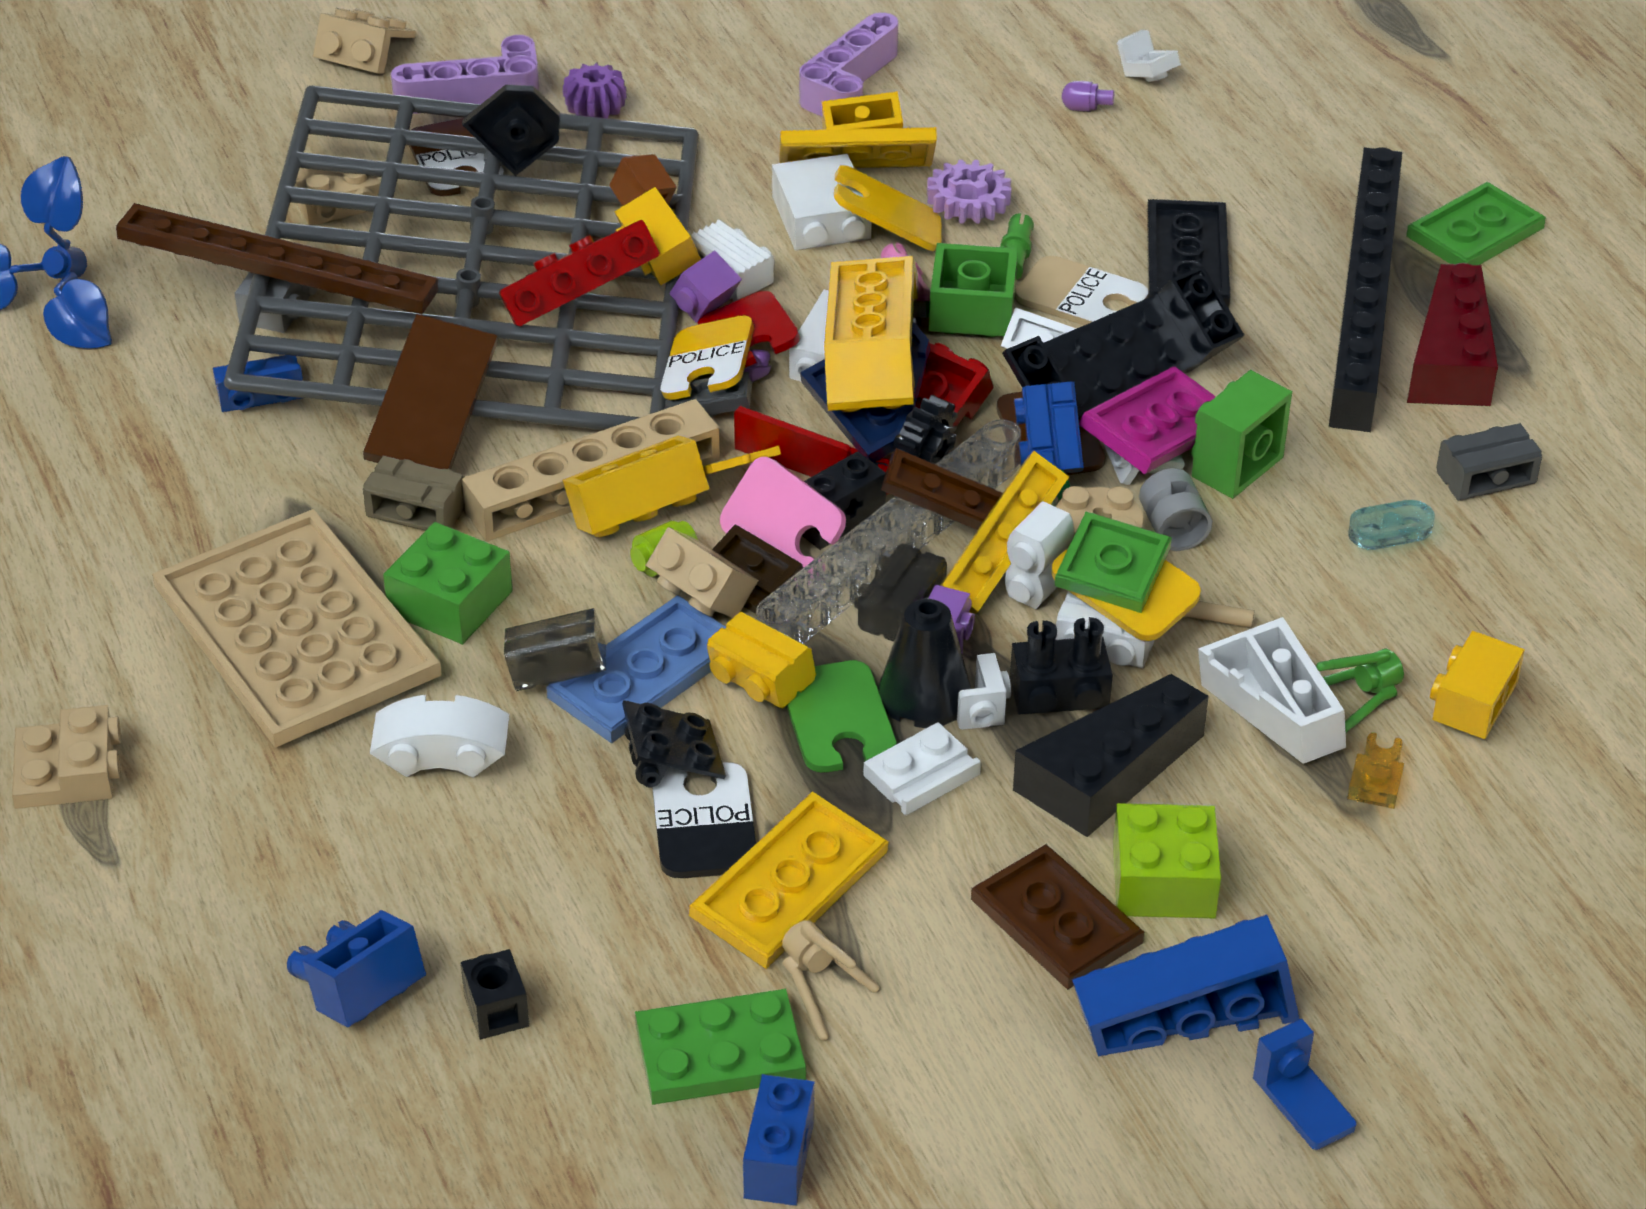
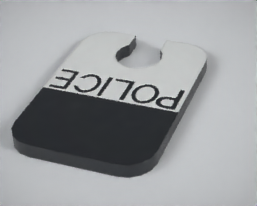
[652,762,756,878]

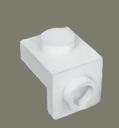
[1117,30,1181,82]
[957,653,1011,730]

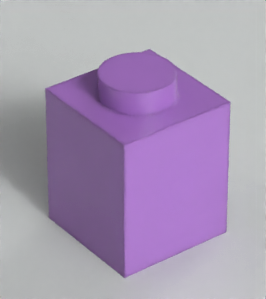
[669,250,742,323]

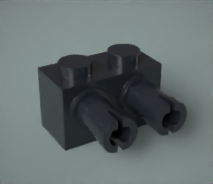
[1010,617,1113,715]

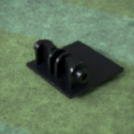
[622,700,726,788]

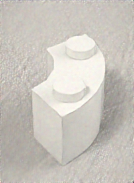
[370,695,509,778]

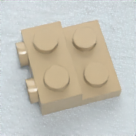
[295,157,380,225]
[12,705,121,809]

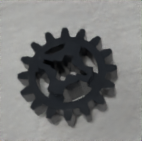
[893,395,958,467]

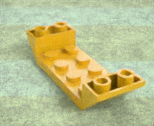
[824,256,918,412]

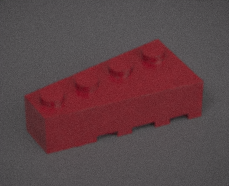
[1407,263,1498,406]

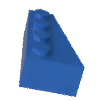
[1072,914,1300,1056]

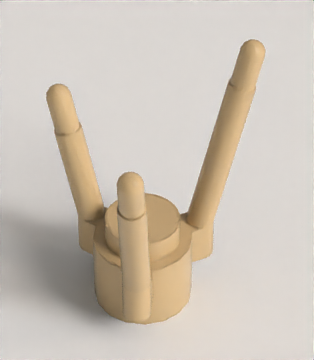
[782,921,879,1041]

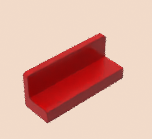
[734,406,858,477]

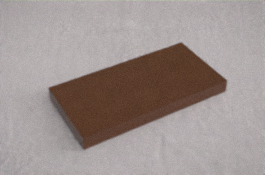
[363,314,497,470]

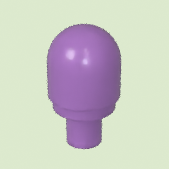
[1061,81,1114,112]

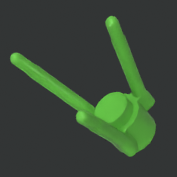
[1316,648,1404,733]

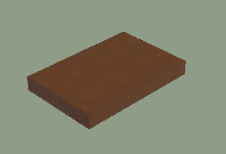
[971,844,1144,990]

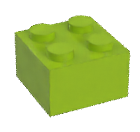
[1113,803,1221,918]

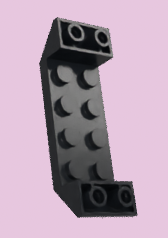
[1002,266,1244,420]

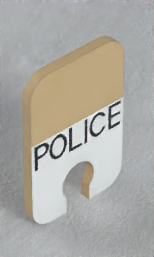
[1015,256,1148,325]

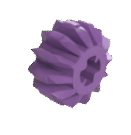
[563,62,627,119]

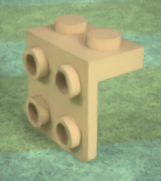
[313,8,416,74]

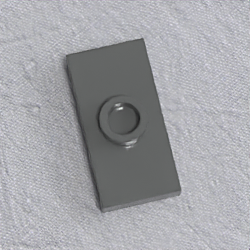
[665,372,752,417]

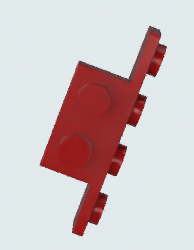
[499,220,660,327]

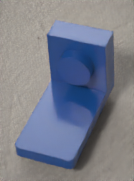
[1253,1018,1356,1150]

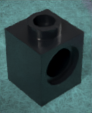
[460,949,529,1040]

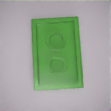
[1406,182,1546,265]

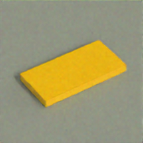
[779,127,937,168]
[689,791,889,969]

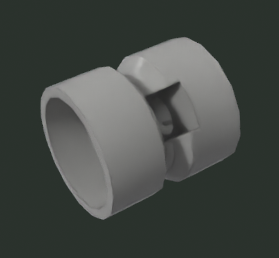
[1139,468,1213,551]

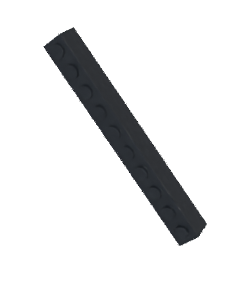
[1328,147,1403,432]

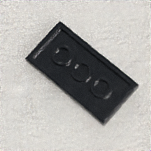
[1147,199,1230,308]

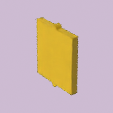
[703,446,781,475]

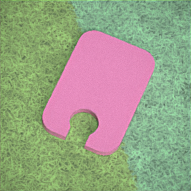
[720,457,846,586]

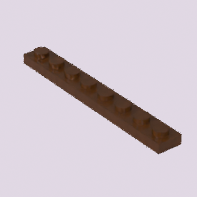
[116,203,438,315]

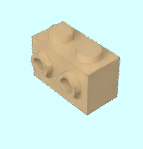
[645,527,759,618]

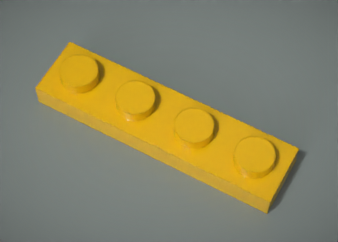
[940,451,1069,615]

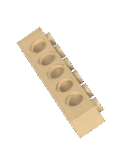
[462,399,720,542]

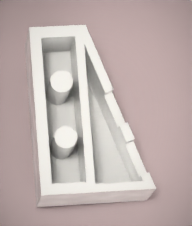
[1198,617,1346,764]

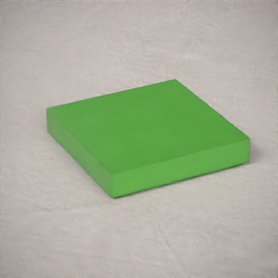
[1054,511,1172,613]

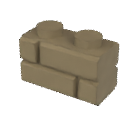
[363,456,465,531]

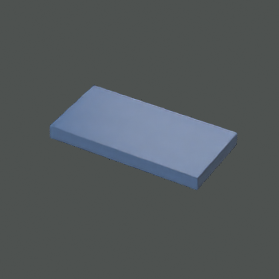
[546,595,726,743]

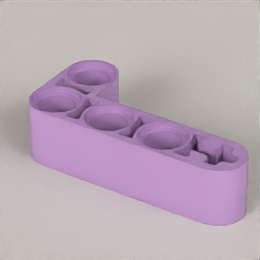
[799,13,898,116]
[391,35,539,114]

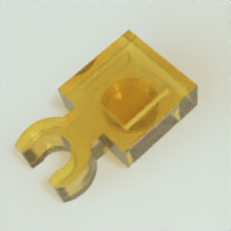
[1347,732,1404,809]

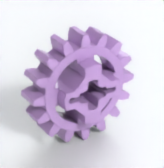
[927,159,1011,224]

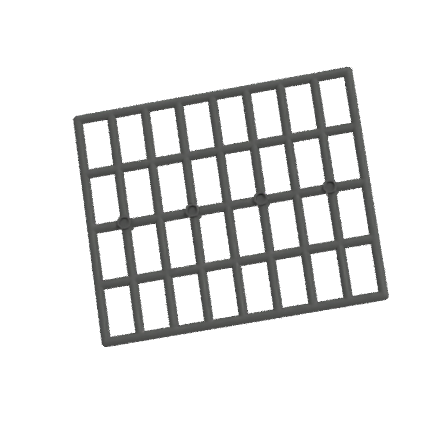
[224,85,699,430]

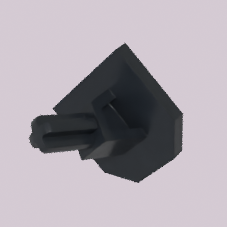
[462,85,560,176]

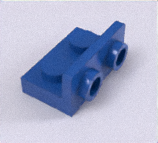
[213,355,303,412]

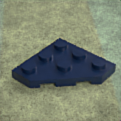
[800,321,930,463]

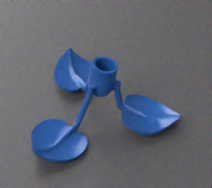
[0,156,112,348]

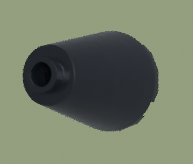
[879,598,971,728]

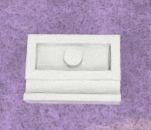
[863,722,981,816]

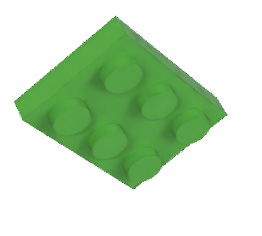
[635,989,806,1105]

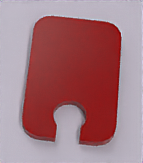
[698,291,800,368]

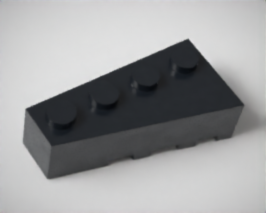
[1013,674,1209,837]

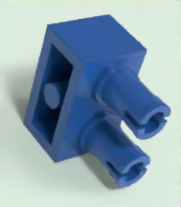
[287,910,426,1028]

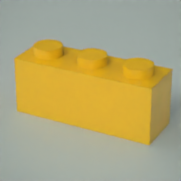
[562,435,709,537]

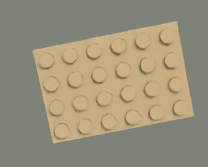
[152,509,442,748]

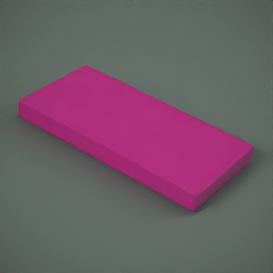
[1079,366,1216,474]

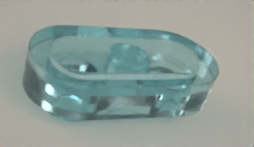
[1348,500,1435,550]

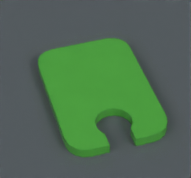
[786,660,896,773]

